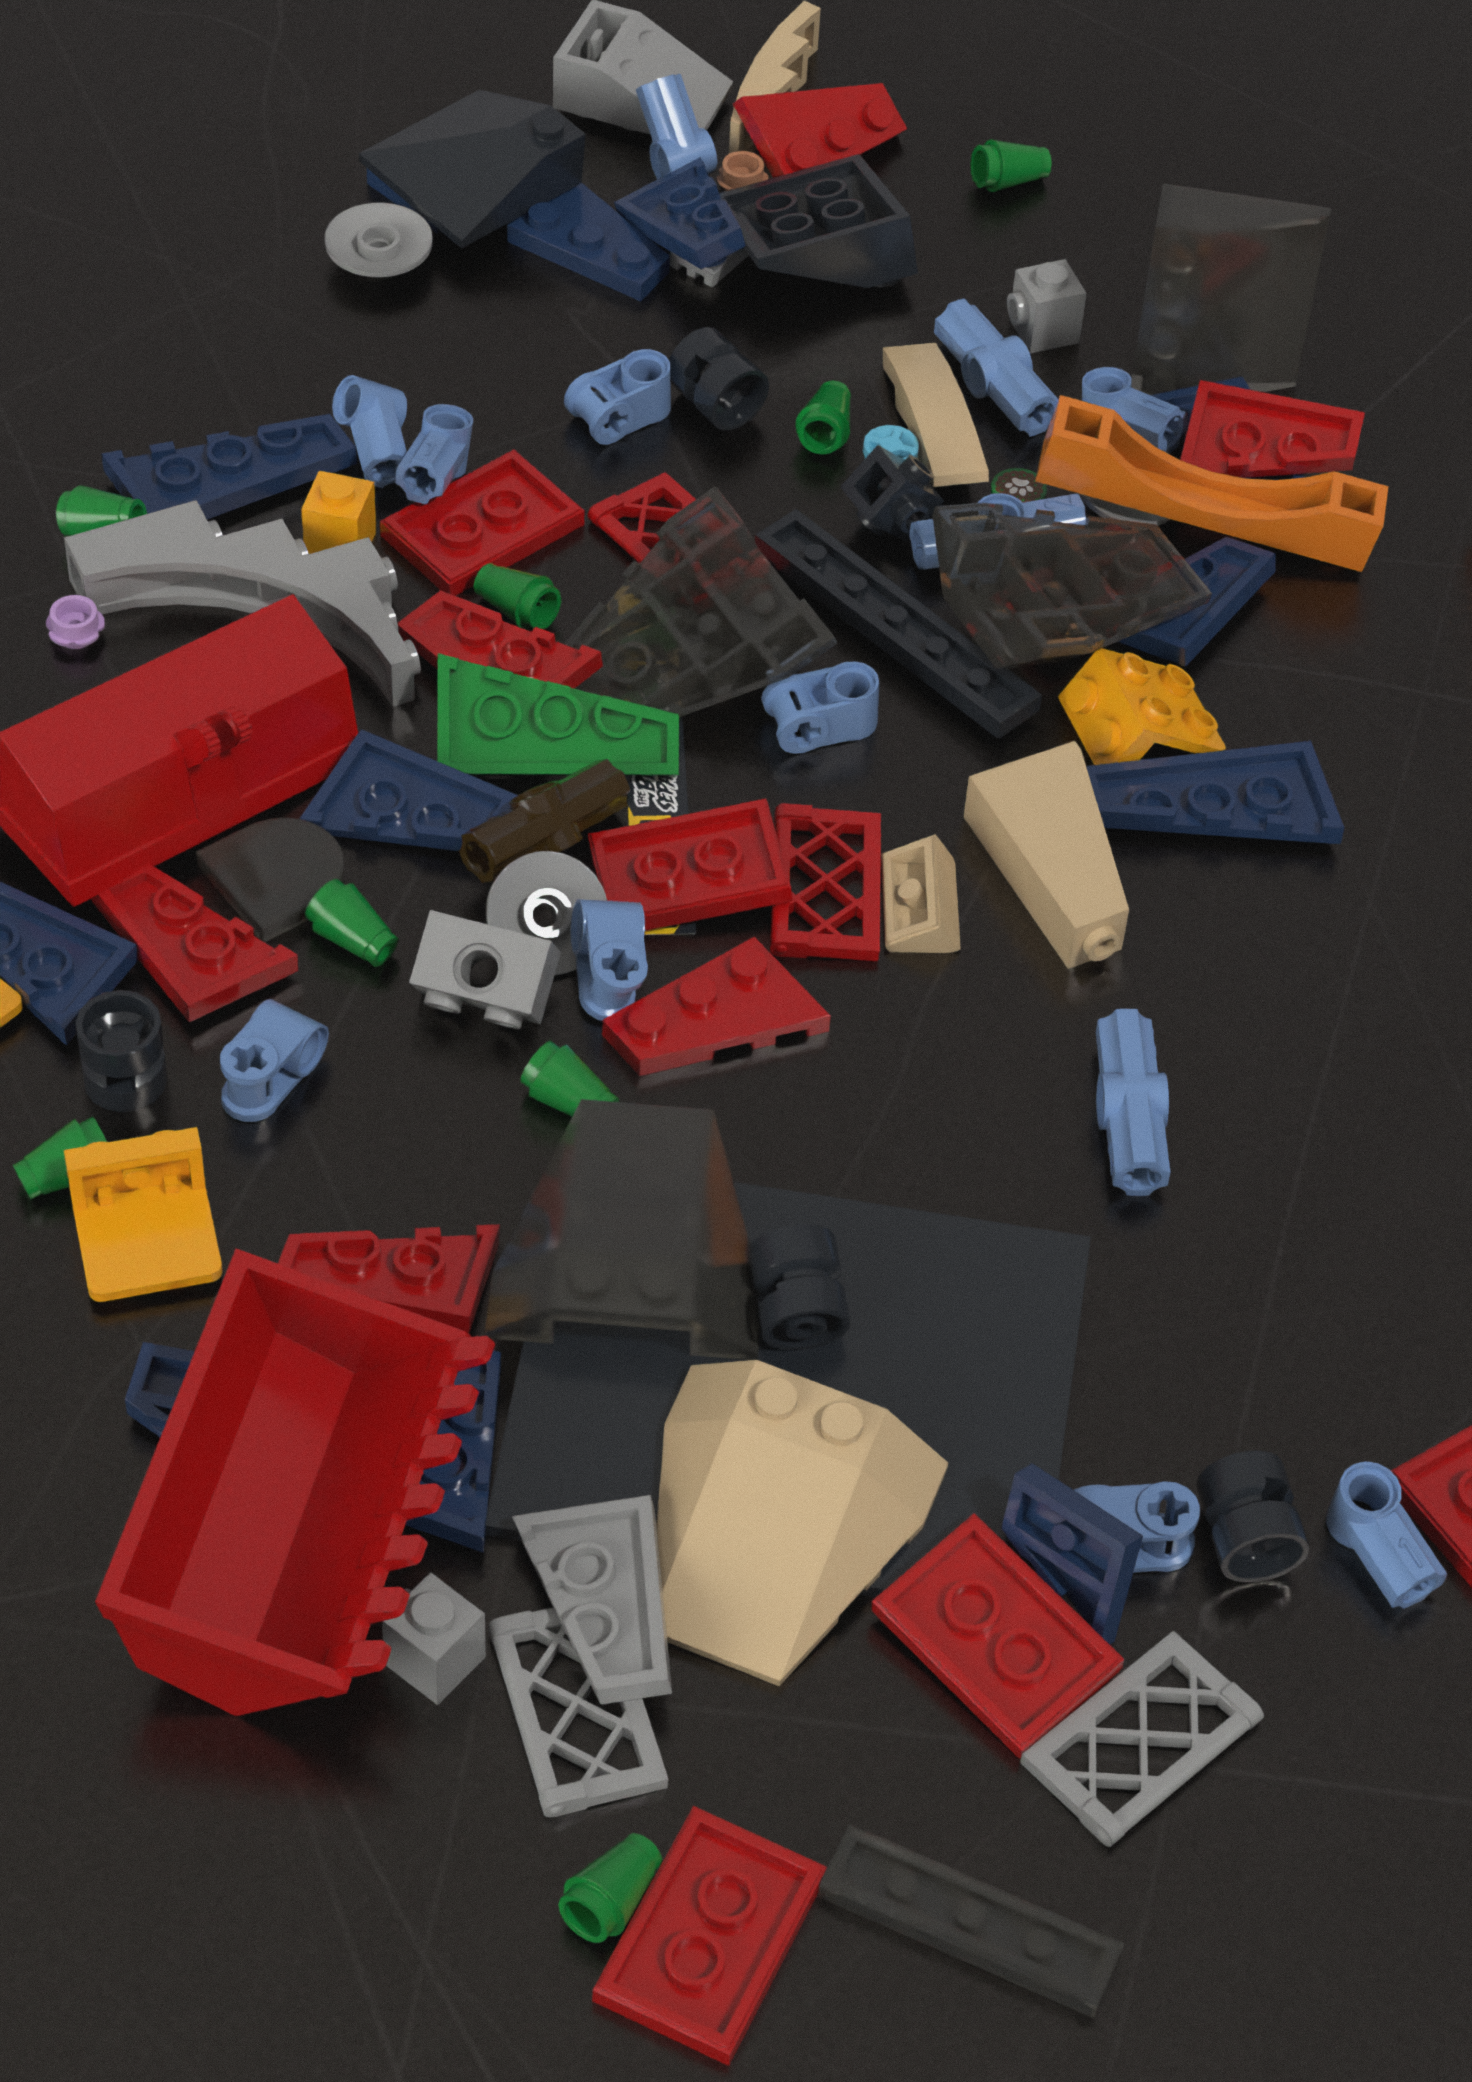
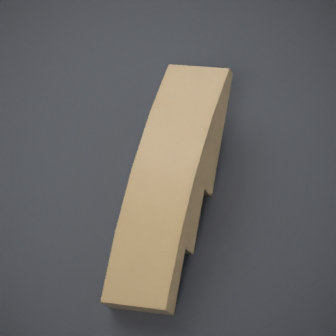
[729,1,821,154]
[883,343,989,487]

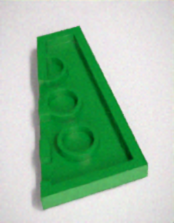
[437,653,679,776]

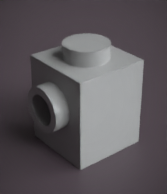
[1007,259,1086,354]
[382,1573,486,1705]

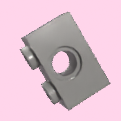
[409,910,561,1029]

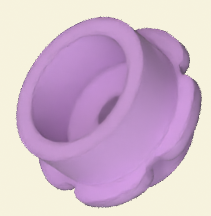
[46,595,105,649]

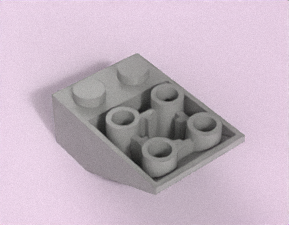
[553,0,733,134]

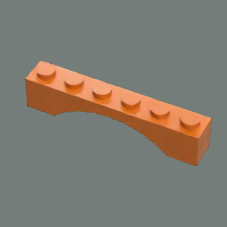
[1035,395,1389,572]

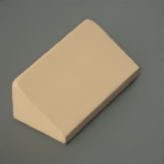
[881,834,961,953]

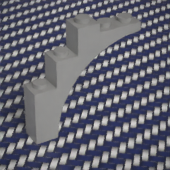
[64,500,421,707]

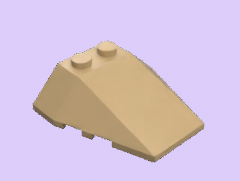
[656,1360,948,1686]

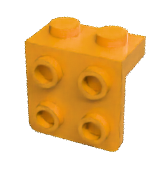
[1058,647,1226,765]
[64,1127,222,1302]

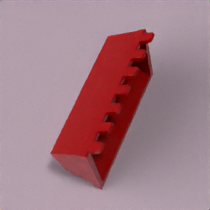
[0,594,358,907]
[95,1248,495,1716]

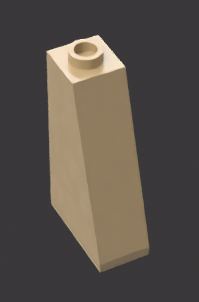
[964,741,1129,969]

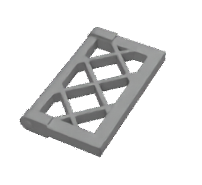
[487,1607,669,1817]
[1020,1631,1264,1847]

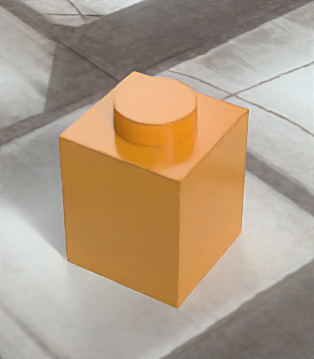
[301,471,376,554]

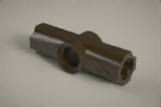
[459,759,630,883]

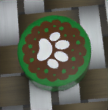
[990,468,1047,503]

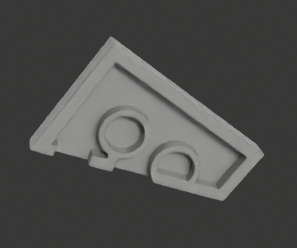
[512,1495,672,1704]

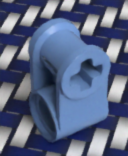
[564,349,671,445]
[761,661,879,754]
[570,899,648,1021]
[220,999,329,1122]
[1074,1481,1200,1573]

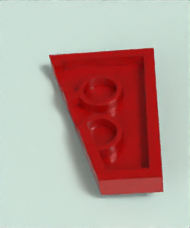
[733,83,907,178]
[1180,380,1365,478]
[398,590,603,689]
[92,864,298,1022]
[602,937,831,1076]
[278,1224,500,1334]

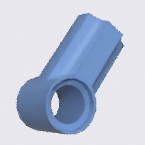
[636,74,717,179]
[1082,367,1188,454]
[332,375,407,488]
[396,404,473,504]
[1326,1461,1447,1609]

